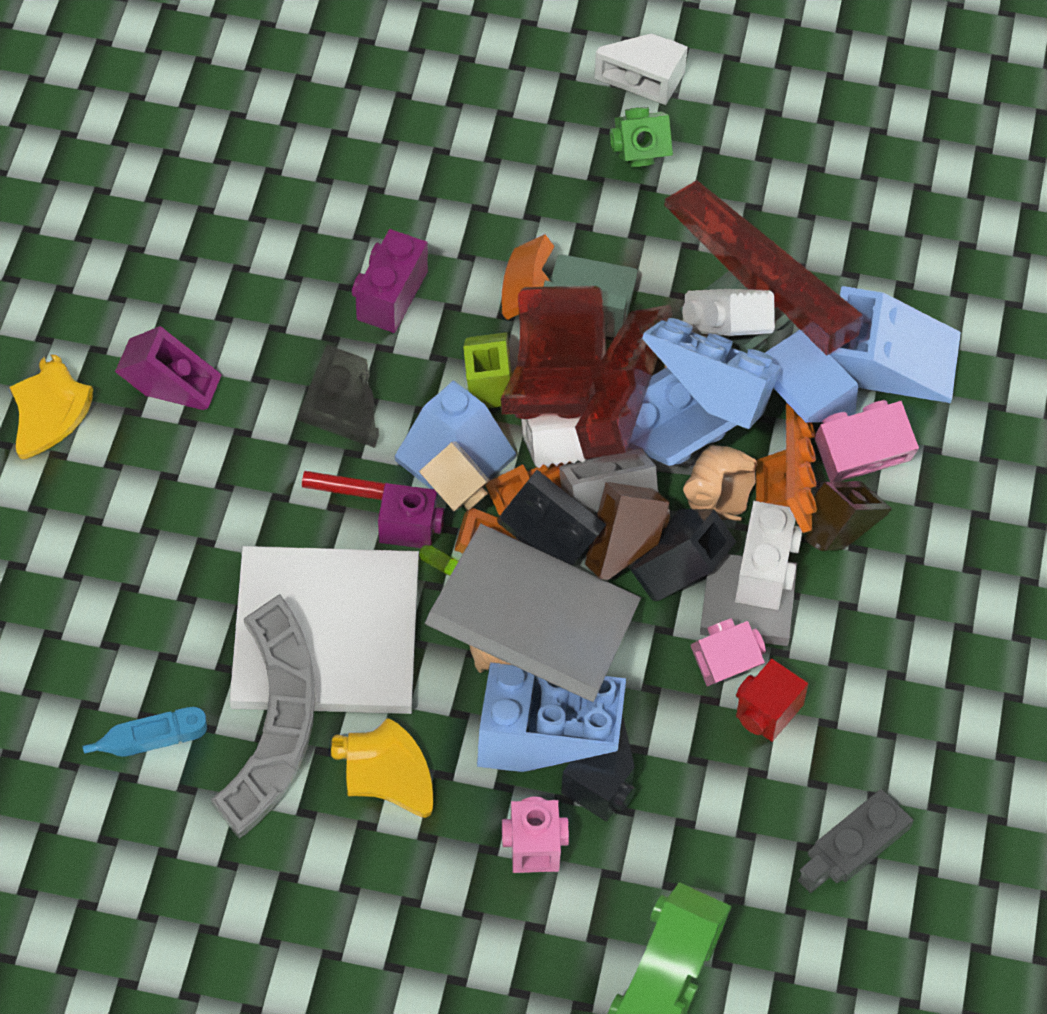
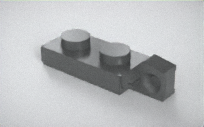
[798,789,914,894]

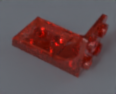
[501,286,608,419]

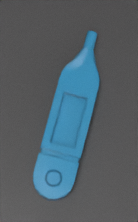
[82,707,207,757]

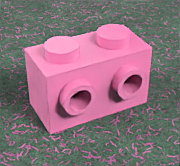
[814,400,919,482]

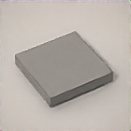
[700,554,797,646]

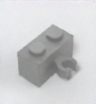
[559,448,658,517]

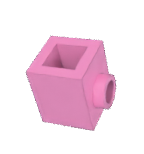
[690,618,766,686]

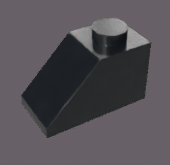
[561,714,636,822]

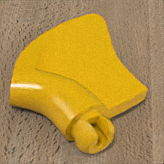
[9,354,93,459]
[331,719,433,818]

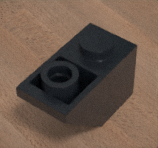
[630,509,736,601]

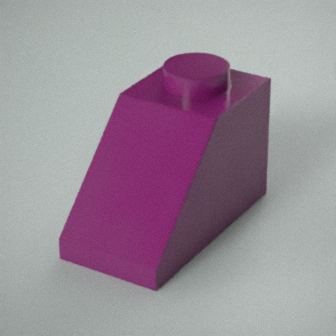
[115,326,222,410]

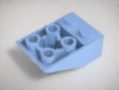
[830,286,961,403]
[642,318,781,429]
[477,662,626,772]

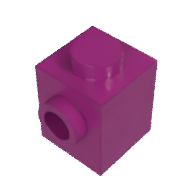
[378,483,445,550]

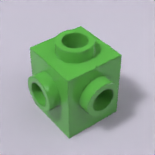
[610,107,673,167]

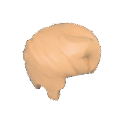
[683,445,757,521]

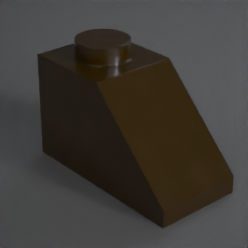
[795,481,892,551]

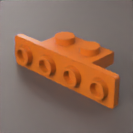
[756,403,817,533]

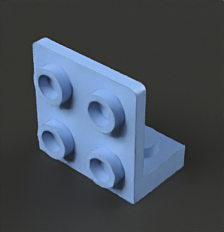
[609,367,737,466]

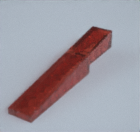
[664,180,863,356]
[575,305,673,459]

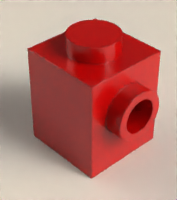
[736,658,808,742]

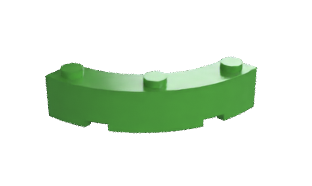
[607,882,732,1014]

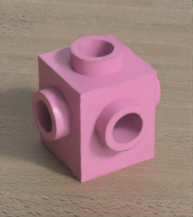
[502,797,569,873]

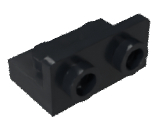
[497,470,606,566]

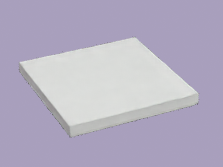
[230,546,419,714]

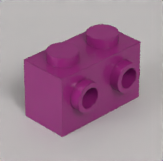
[352,229,428,333]

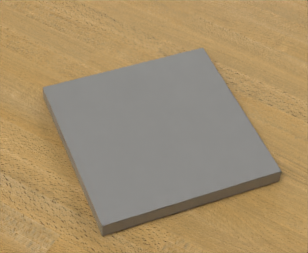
[425,523,641,702]

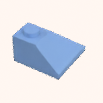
[395,380,516,510]

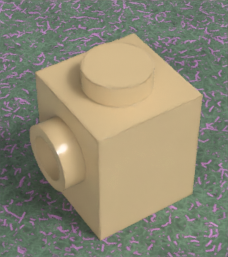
[419,441,490,511]

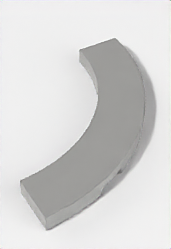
[211,594,315,839]

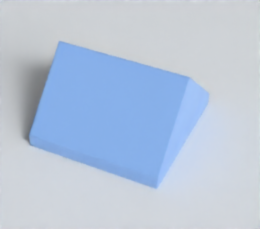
[765,327,858,423]

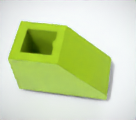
[464,332,515,408]

